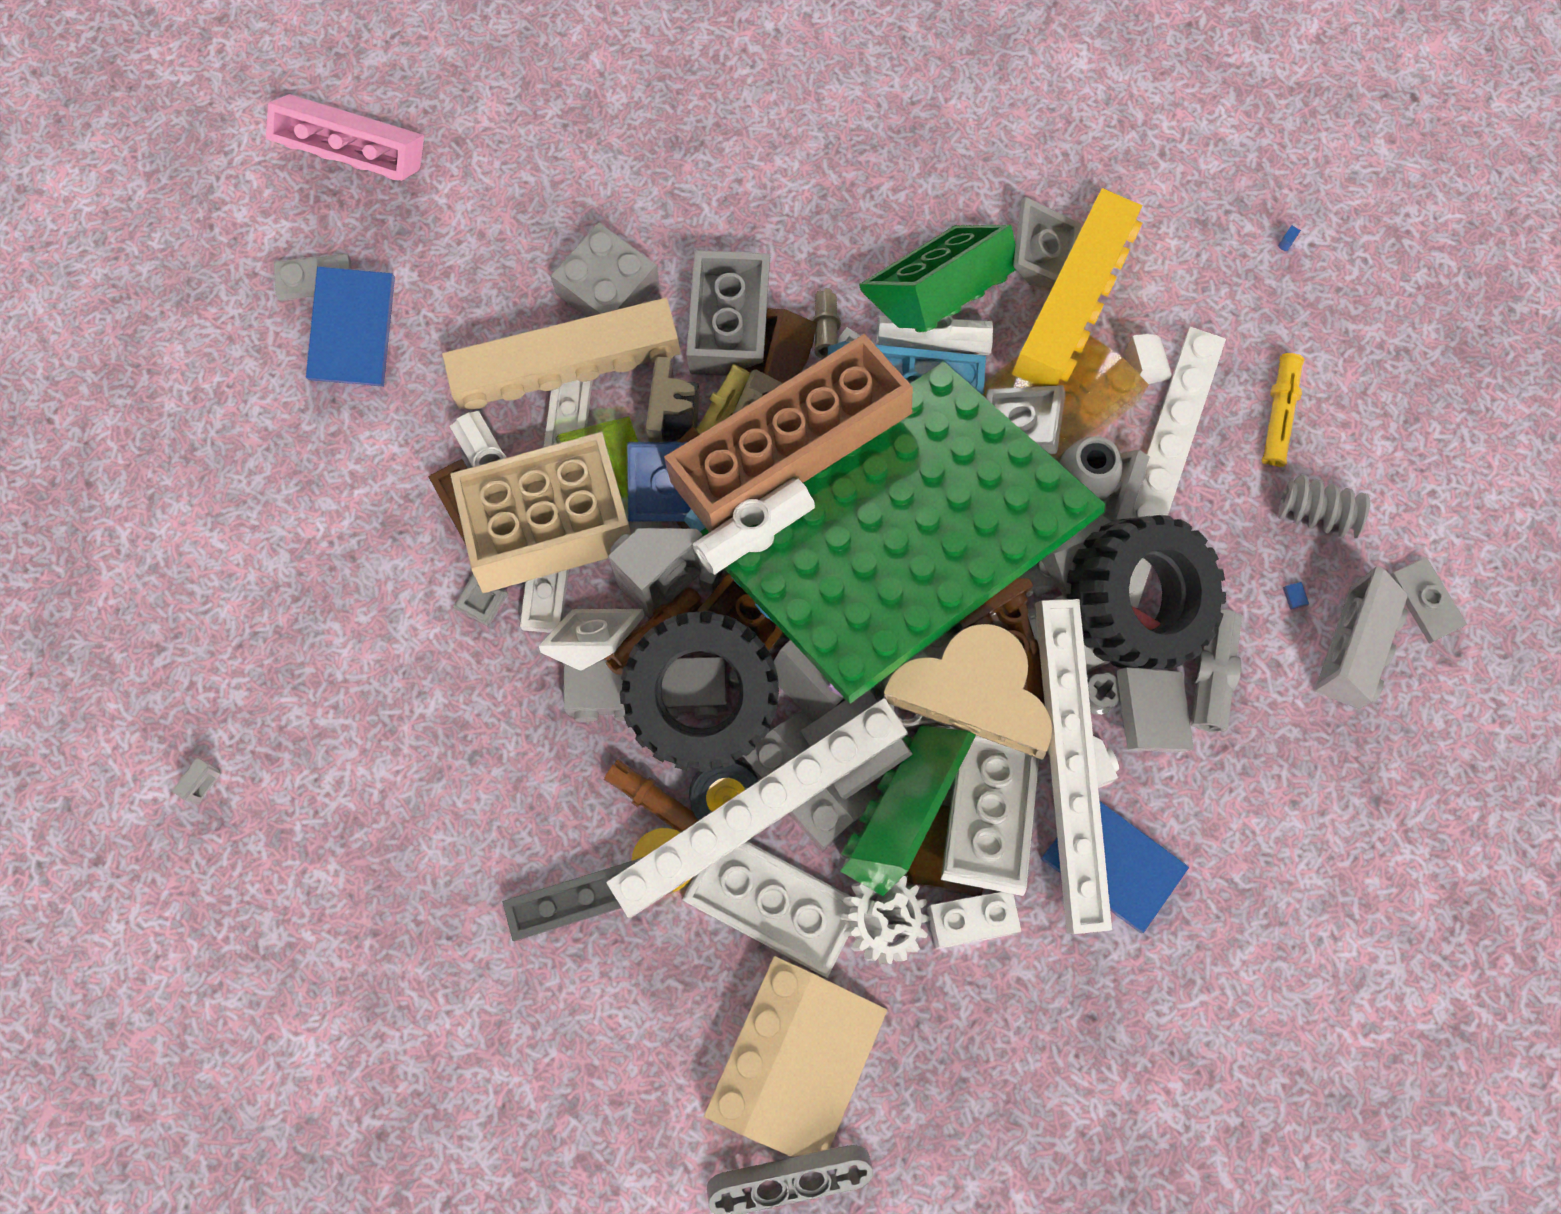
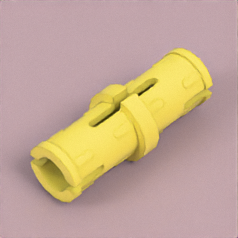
[696,364,751,434]

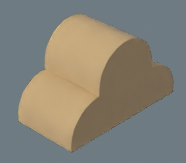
[884,624,1052,760]

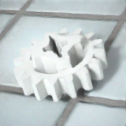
[840,876,930,964]

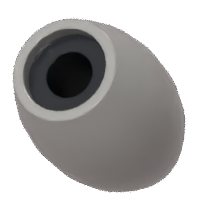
[1059,436,1123,502]

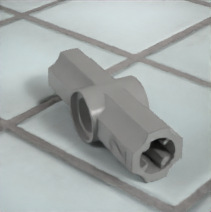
[1191,609,1242,732]

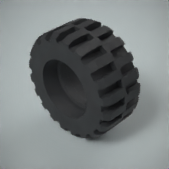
[1066,515,1226,669]
[620,611,779,772]

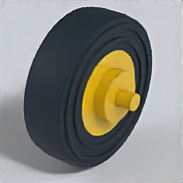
[689,760,759,820]

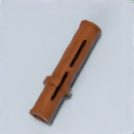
[604,587,703,675]
[604,759,699,833]

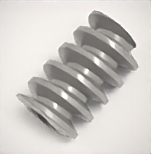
[1278,475,1370,538]

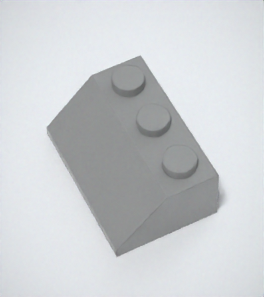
[686,250,770,375]
[608,528,703,619]
[1314,566,1408,709]
[742,711,879,853]

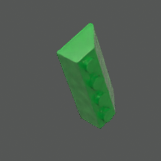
[859,225,1016,332]
[840,726,976,896]

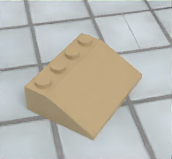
[450,432,631,593]
[704,956,887,1157]

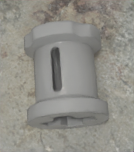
[1088,673,1120,715]

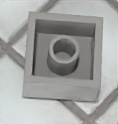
[550,222,660,317]

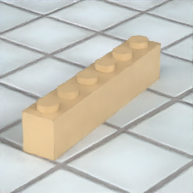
[442,297,681,410]

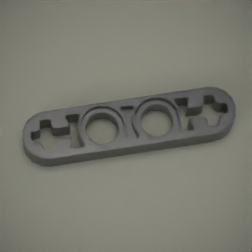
[707,1145,873,1214]

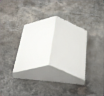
[539,609,644,671]

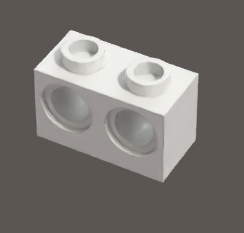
[927,892,1022,949]

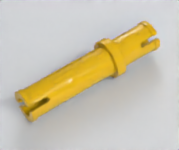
[1261,353,1305,467]

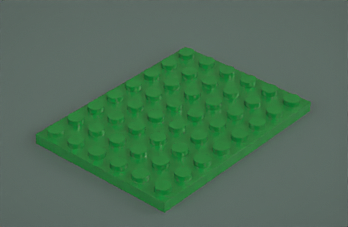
[700,361,1105,704]

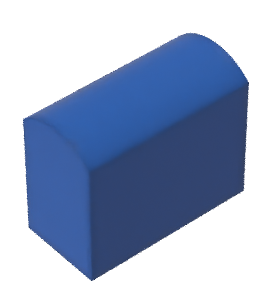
[1278,225,1301,251]
[1283,582,1309,610]

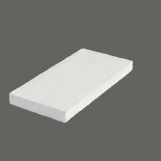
[941,736,1039,896]
[682,841,851,978]

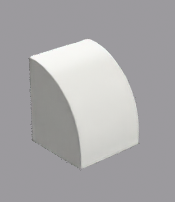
[1124,334,1172,387]

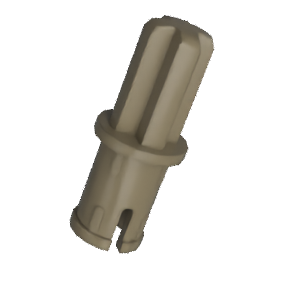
[812,288,841,359]

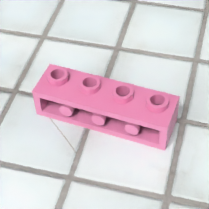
[266,94,424,181]

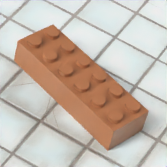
[664,334,913,532]

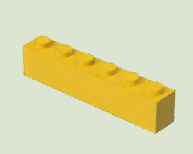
[1012,188,1143,387]

